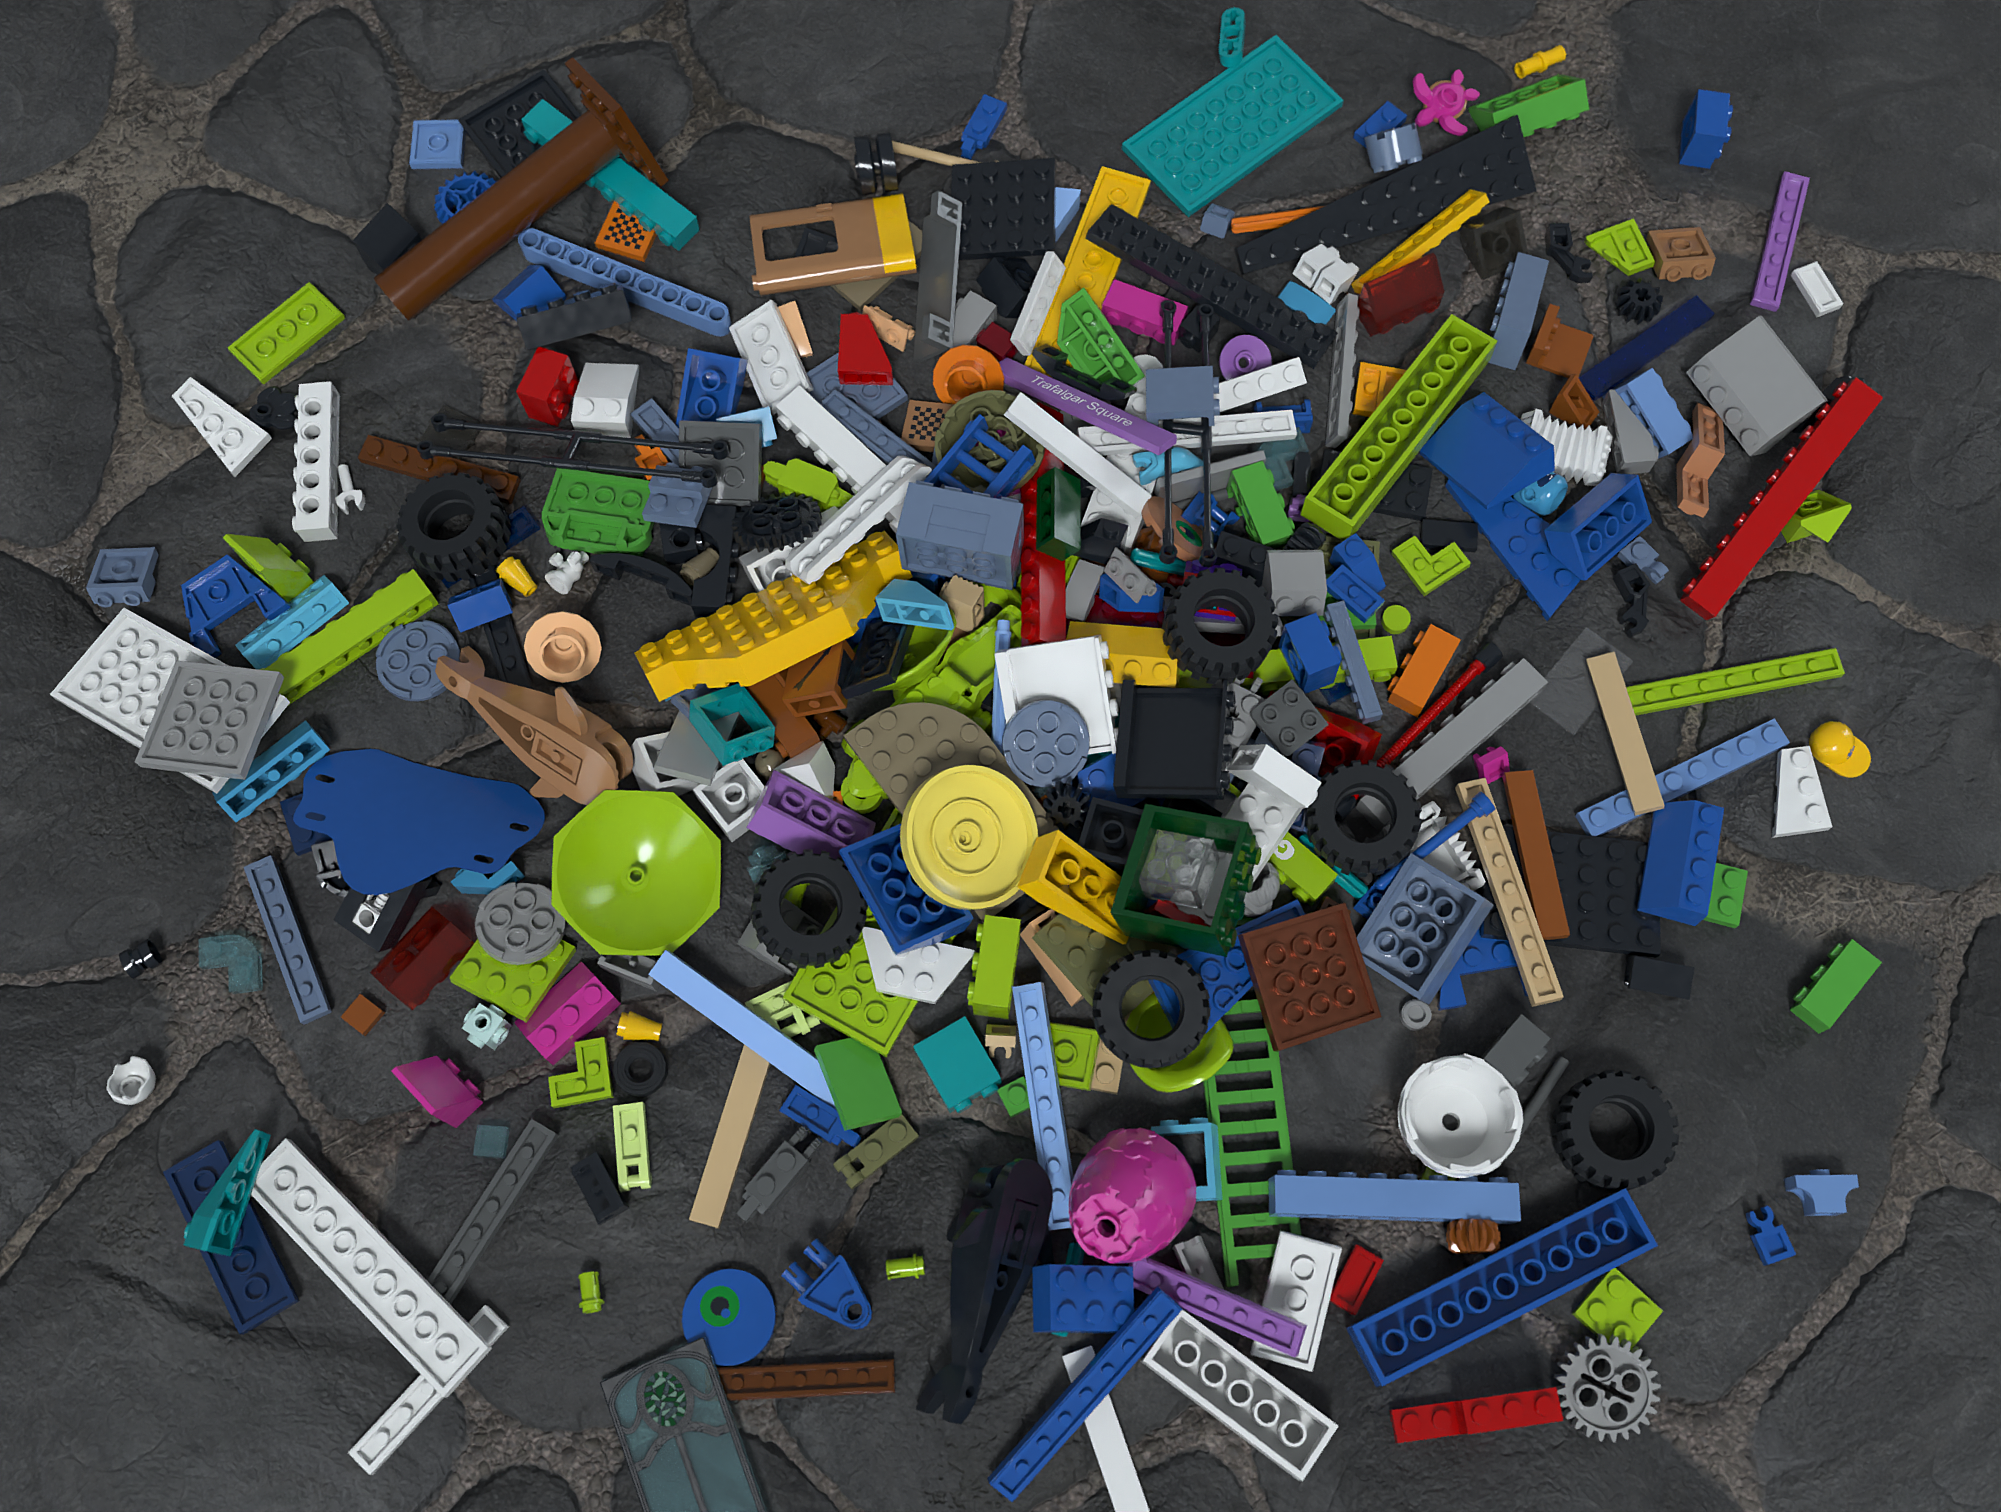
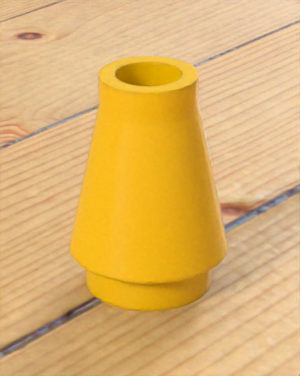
[496,556,538,597]
[617,1011,663,1041]

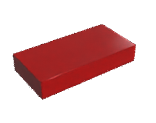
[1329,1244,1384,1316]

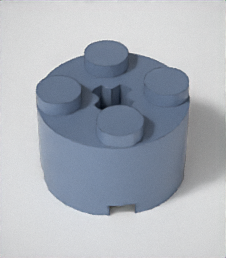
[1364,122,1423,173]

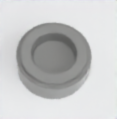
[1400,999,1431,1031]

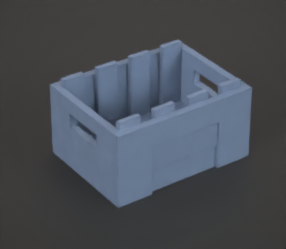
[896,480,1024,590]

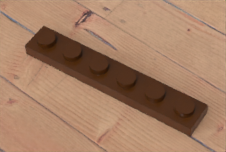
[358,435,521,504]

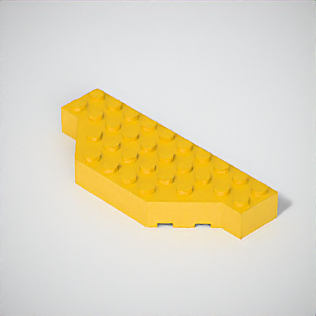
[634,531,913,702]

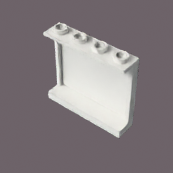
[995,635,1119,754]

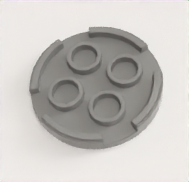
[475,882,566,965]

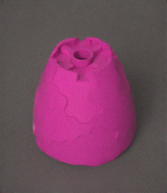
[1069,1128,1196,1263]

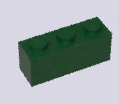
[1036,467,1081,561]

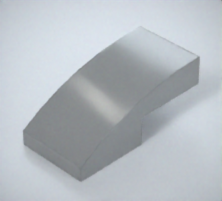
[1066,559,1105,622]

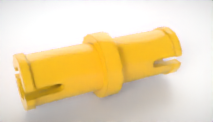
[1514,45,1566,79]

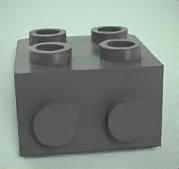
[1250,679,1329,757]

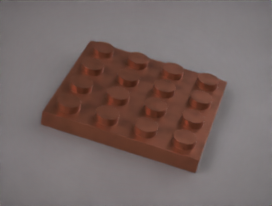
[1238,903,1381,1052]

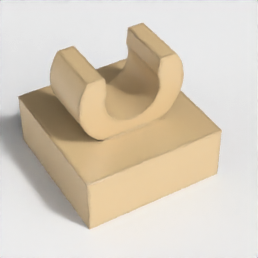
[985,1024,1016,1058]

